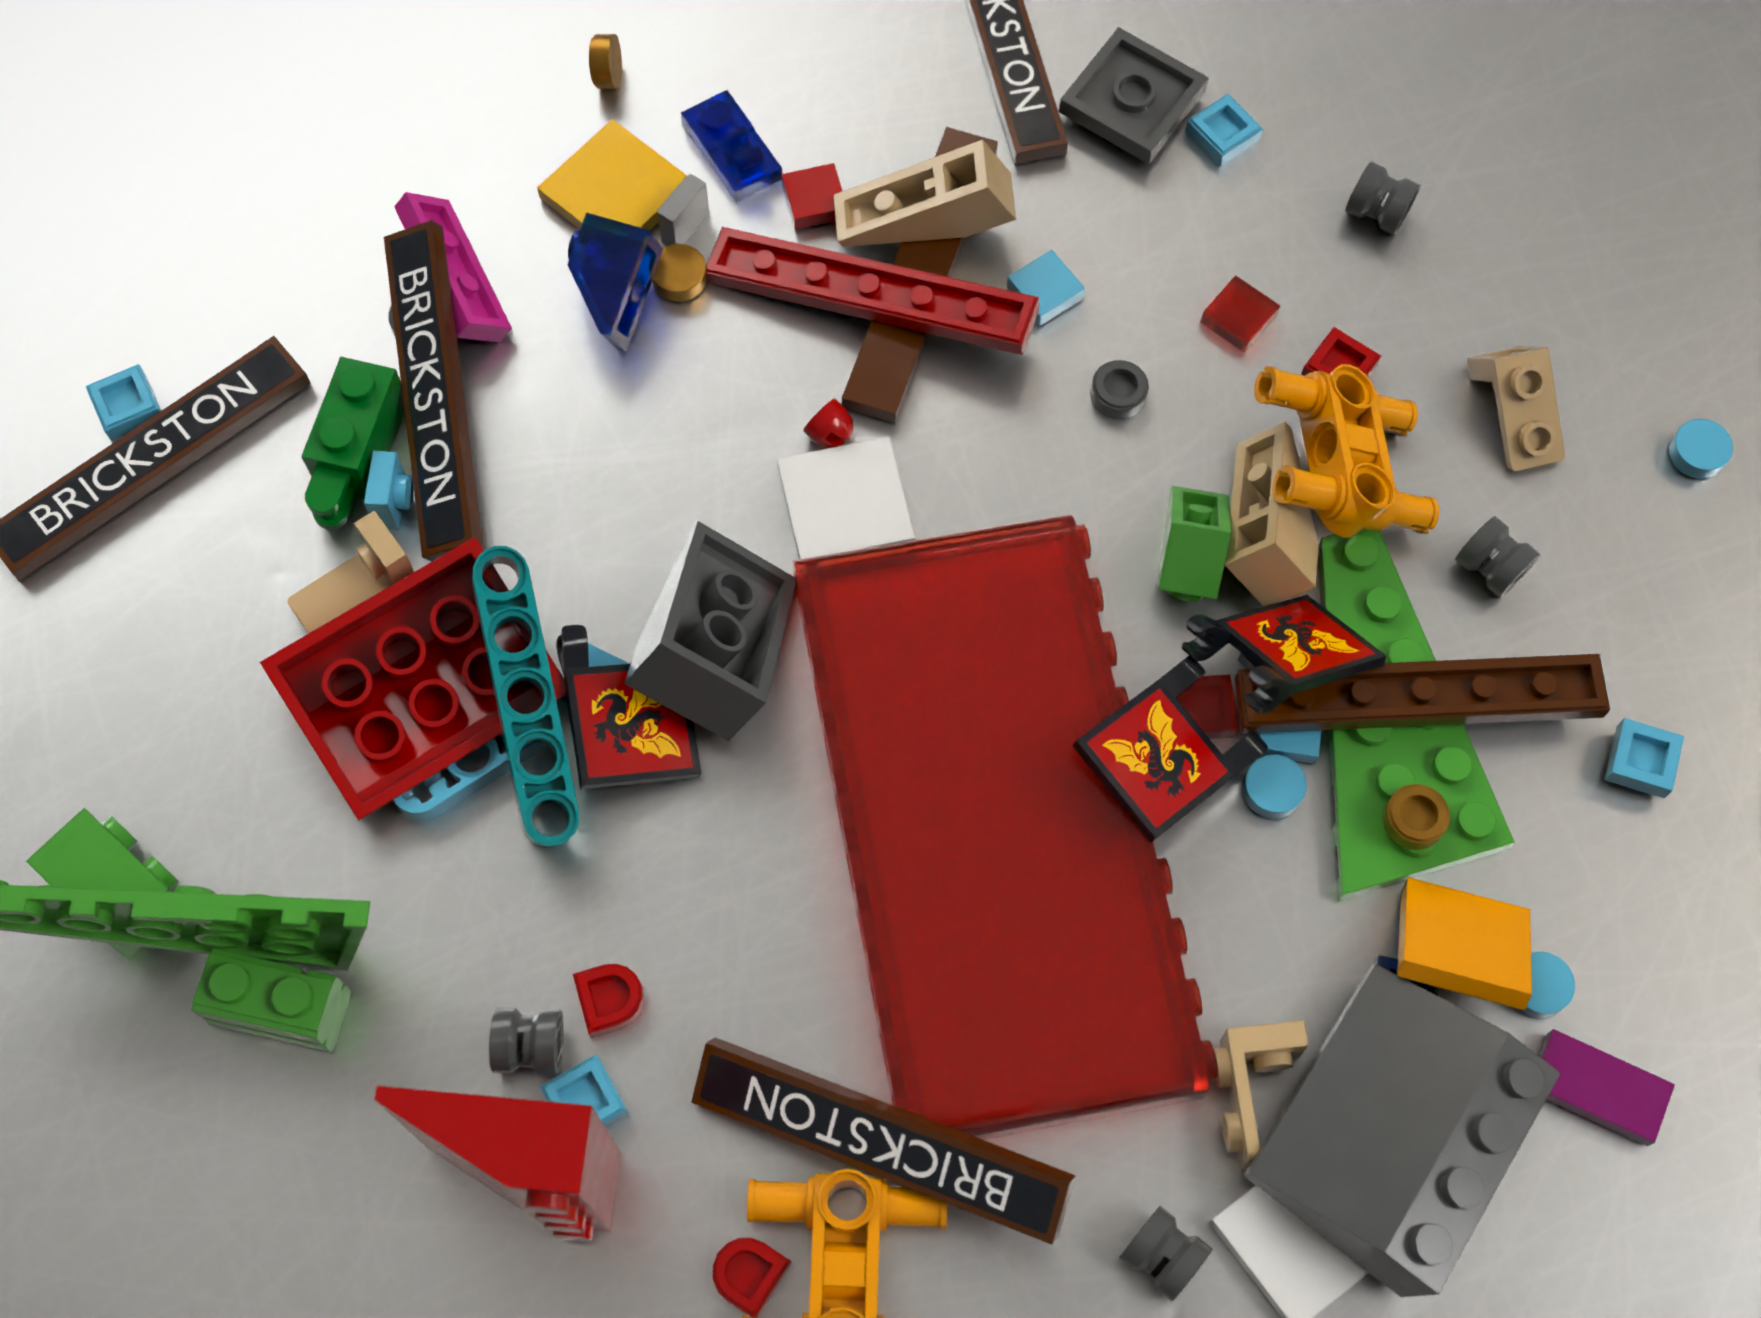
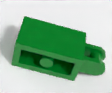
[301,356,405,529]

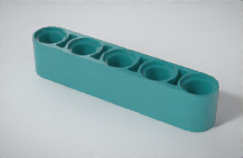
[472,546,579,848]

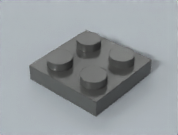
[1059,27,1209,164]

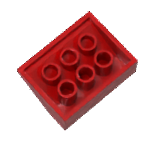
[259,537,566,821]
[374,1086,621,1241]

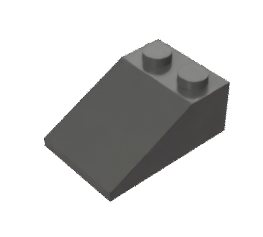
[624,521,797,741]

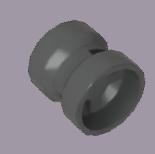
[1345,161,1421,235]
[1455,516,1541,598]
[489,1008,564,1075]
[1119,1205,1213,1302]

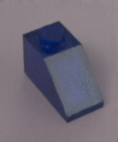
[567,212,664,352]

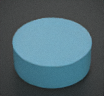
[1669,419,1733,479]
[1242,754,1307,819]
[1518,951,1575,1018]

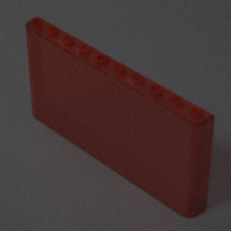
[792,514,1218,1140]

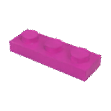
[394,192,512,343]

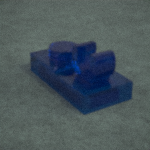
[681,89,783,203]

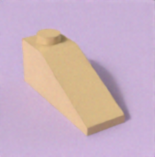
[834,139,1016,247]
[1225,422,1318,607]

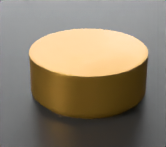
[589,33,622,89]
[650,244,707,302]
[1383,784,1450,850]

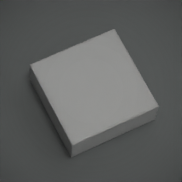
[657,173,710,246]

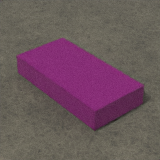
[1539,1029,1675,1147]

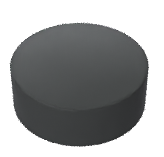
[1090,360,1149,420]

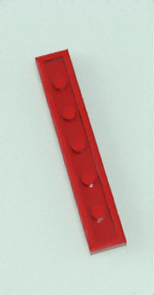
[706,227,1040,355]

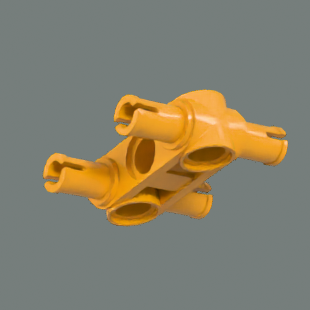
[1254,364,1440,538]
[742,1169,947,1318]

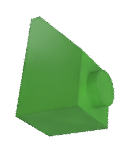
[1158,486,1231,602]

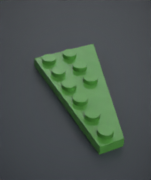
[1318,529,1515,902]
[0,880,371,971]

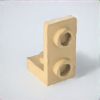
[1467,346,1565,471]
[287,510,414,634]
[1212,1020,1309,1168]

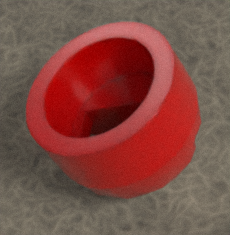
[803,398,854,449]

